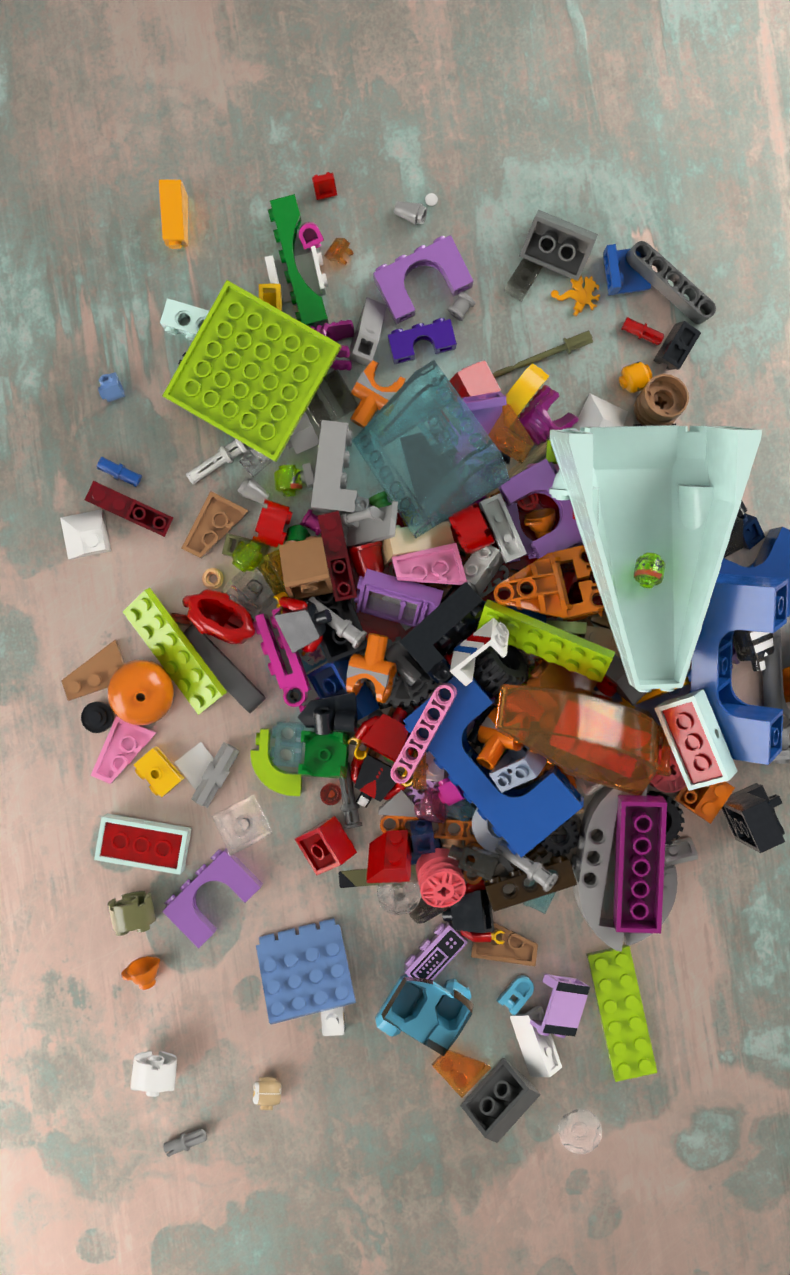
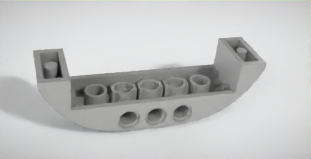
[571,772,649,952]

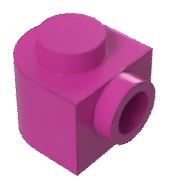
[299,222,324,251]
[438,777,465,806]

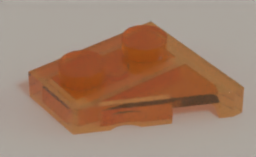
[485,404,534,464]
[431,1050,491,1098]

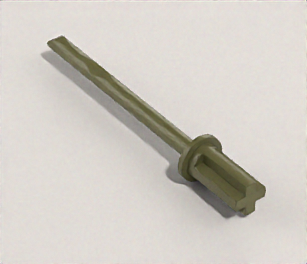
[492,330,593,378]

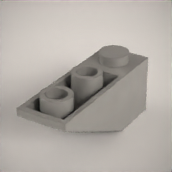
[348,297,386,366]

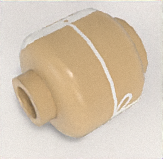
[253,1077,281,1110]

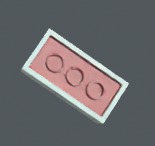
[654,689,738,791]
[94,813,192,875]

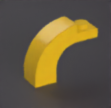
[502,363,549,434]

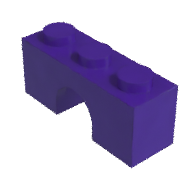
[388,318,457,365]

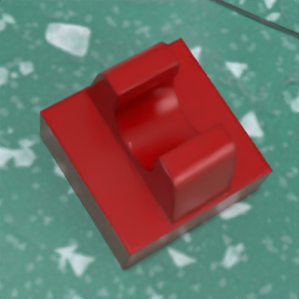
[312,172,338,200]

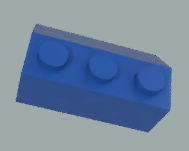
[307,659,380,720]

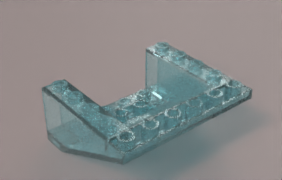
[352,360,510,539]

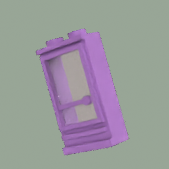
[354,569,443,627]

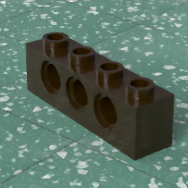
[484,855,577,912]

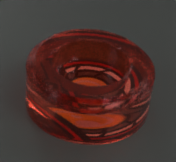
[170,613,191,626]
[320,783,342,805]

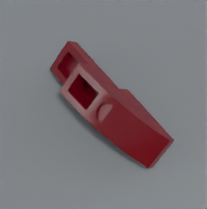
[84,481,173,537]
[317,511,357,602]

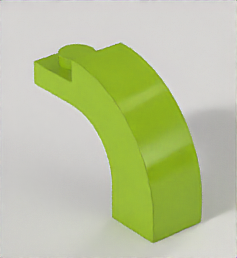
[250,728,303,796]

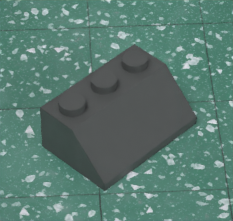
[519,210,598,281]
[460,1058,540,1143]

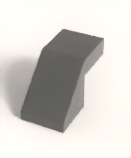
[605,654,647,706]

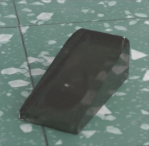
[504,258,543,302]

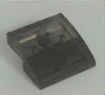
[307,370,358,429]

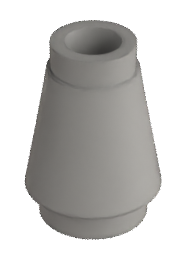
[394,201,427,225]
[237,477,270,504]

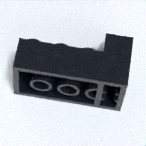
[399,582,485,684]
[721,783,785,853]

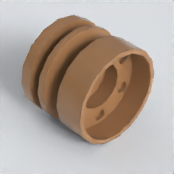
[634,374,689,426]

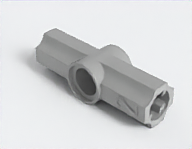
[192,742,239,808]

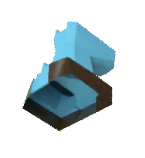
[375,975,474,1056]

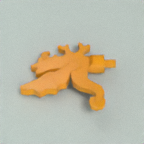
[551,276,600,316]

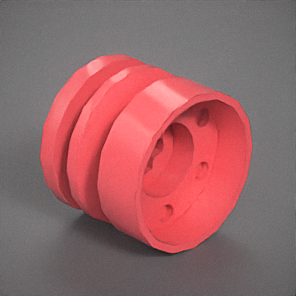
[640,745,686,793]
[416,848,466,908]

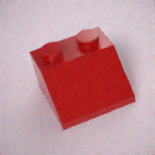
[295,816,357,876]
[366,830,412,883]

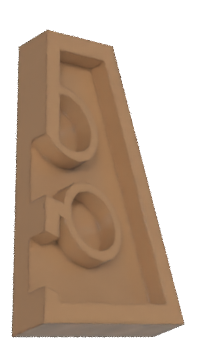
[181,491,250,559]
[61,640,125,701]
[471,922,538,966]

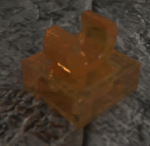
[324,238,354,265]

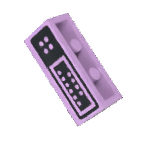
[404,921,468,980]

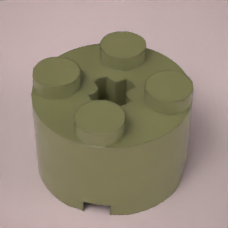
[108,891,156,936]

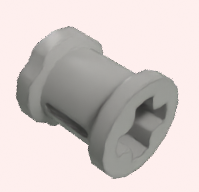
[447,292,476,321]

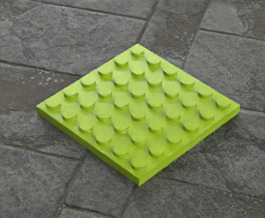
[162,280,342,462]

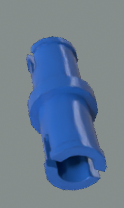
[96,457,142,487]

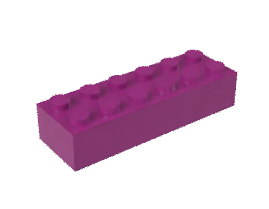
[613,795,667,934]

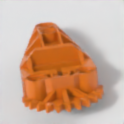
[494,545,605,622]

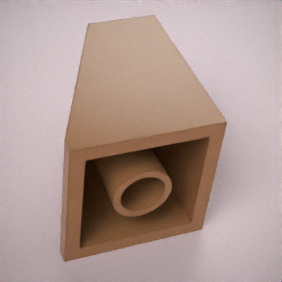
[279,536,333,600]

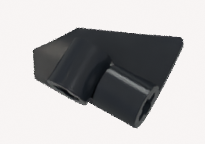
[298,692,358,735]

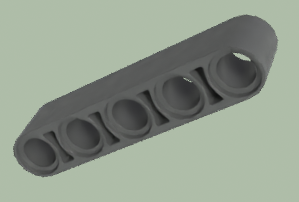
[626,241,716,324]
[183,623,266,713]

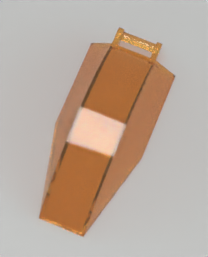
[495,684,672,795]

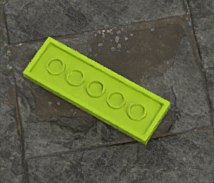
[122,588,227,715]
[477,599,615,682]
[587,945,657,1082]

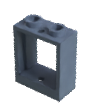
[489,733,554,793]

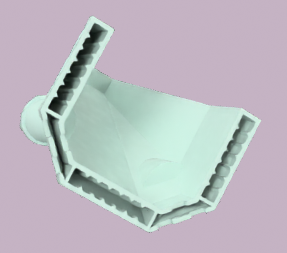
[549,425,762,692]

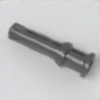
[339,762,363,829]

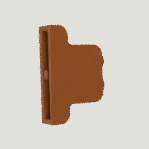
[527,658,598,736]

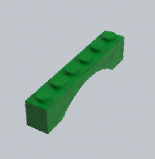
[268,194,329,328]

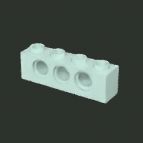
[160,298,209,341]

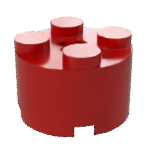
[252,499,293,548]
[448,503,495,554]

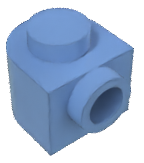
[98,372,125,402]

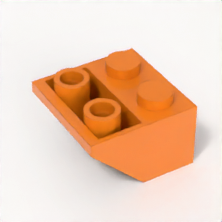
[674,781,735,824]

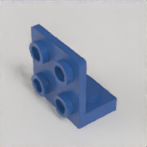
[603,244,651,296]

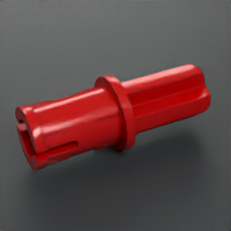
[621,317,664,345]

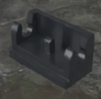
[653,321,701,370]

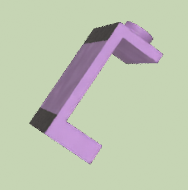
[529,974,590,1038]

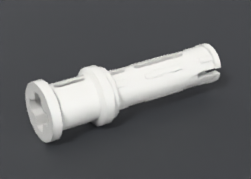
[186,439,248,485]

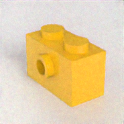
[134,746,185,798]

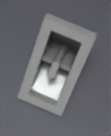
[378,790,422,817]

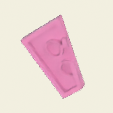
[392,543,467,585]
[91,716,157,784]

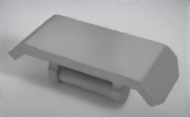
[340,501,398,549]

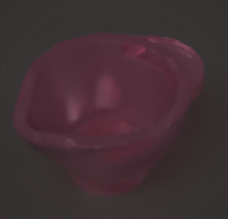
[414,787,446,824]

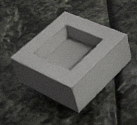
[299,463,314,488]

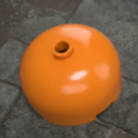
[108,660,174,725]

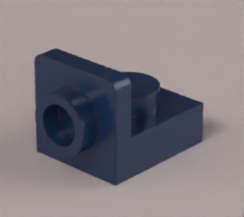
[732,513,765,550]
[410,819,435,855]

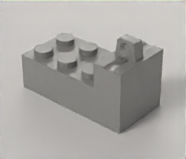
[311,420,369,515]

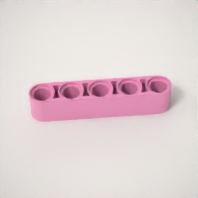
[390,683,457,784]

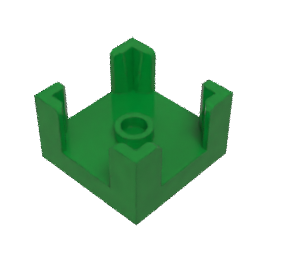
[298,731,350,779]

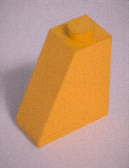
[159,180,188,249]

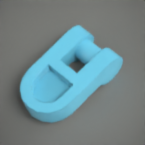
[497,975,534,1015]

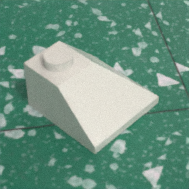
[573,394,628,431]
[60,509,111,560]

